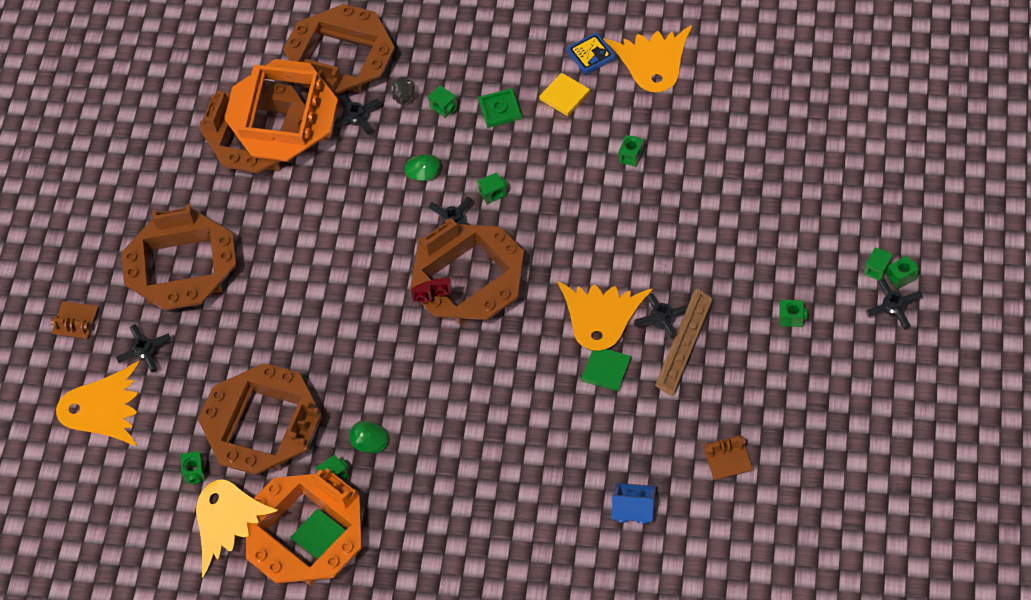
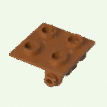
[51,301,98,339]
[703,435,753,480]

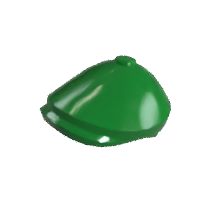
[404,154,440,181]
[349,420,389,453]

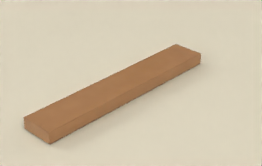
[655,289,713,396]

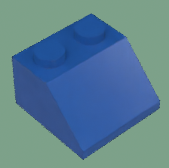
[611,483,656,524]

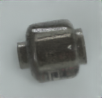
[392,77,415,105]

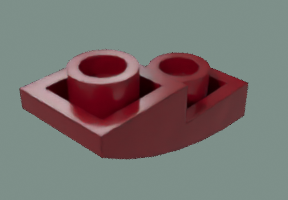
[411,278,452,303]

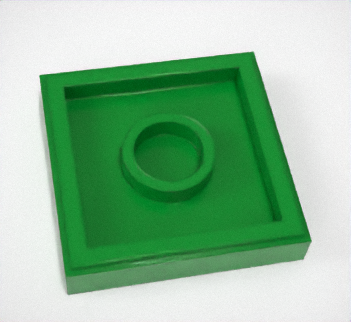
[478,88,522,128]
[581,349,631,392]
[290,508,346,560]

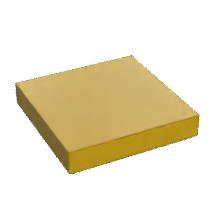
[539,73,590,117]

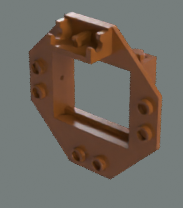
[283,4,395,95]
[199,80,305,173]
[121,204,236,310]
[410,218,524,325]
[198,363,322,475]

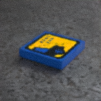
[566,32,615,75]

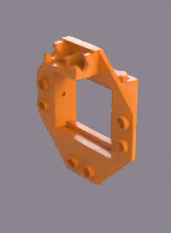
[224,59,339,162]
[246,468,362,586]

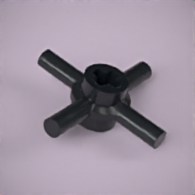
[333,93,381,135]
[428,196,473,225]
[866,279,923,329]
[634,293,688,339]
[116,324,172,373]

